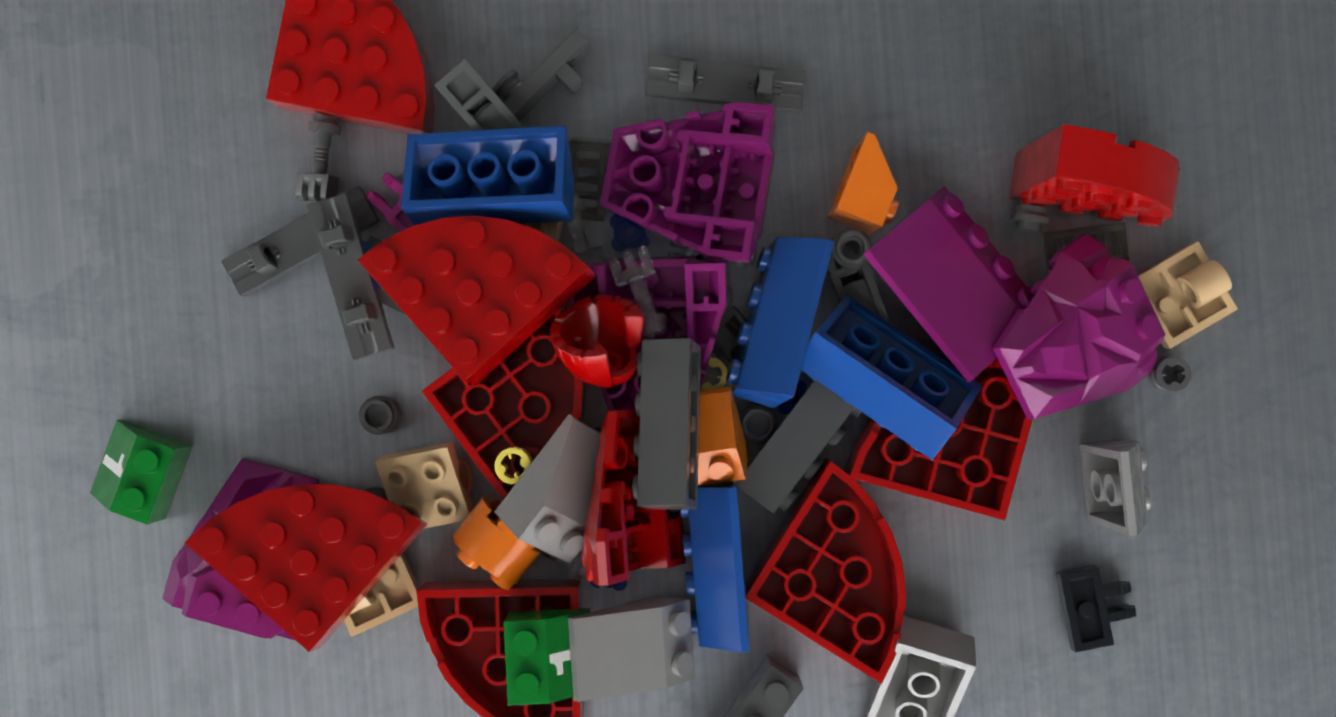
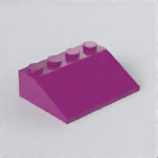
[863,186,1034,382]

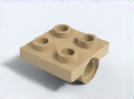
[1137,241,1238,349]
[375,441,474,528]
[344,553,419,637]

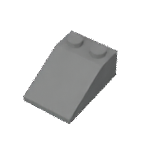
[494,414,601,563]
[1079,439,1151,537]
[568,595,695,702]
[865,615,977,717]

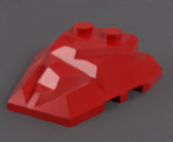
[581,410,686,586]

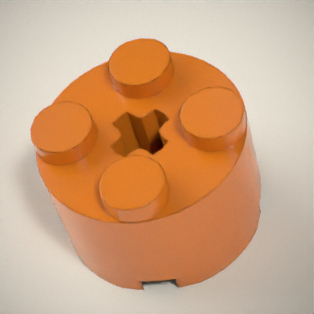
[453,496,543,590]

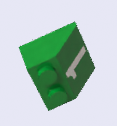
[90,420,193,525]
[504,608,591,706]

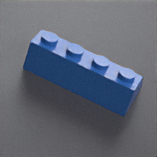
[401,126,575,225]
[726,237,834,408]
[801,295,982,460]
[680,481,750,652]

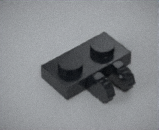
[1055,565,1136,652]

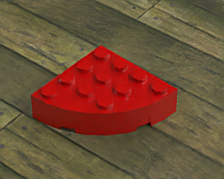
[266,0,435,134]
[1009,124,1180,227]
[357,216,596,385]
[422,308,586,500]
[844,360,1033,521]
[744,458,906,684]
[184,484,428,652]
[416,579,584,717]

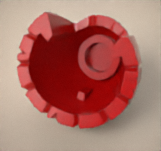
[550,295,644,388]

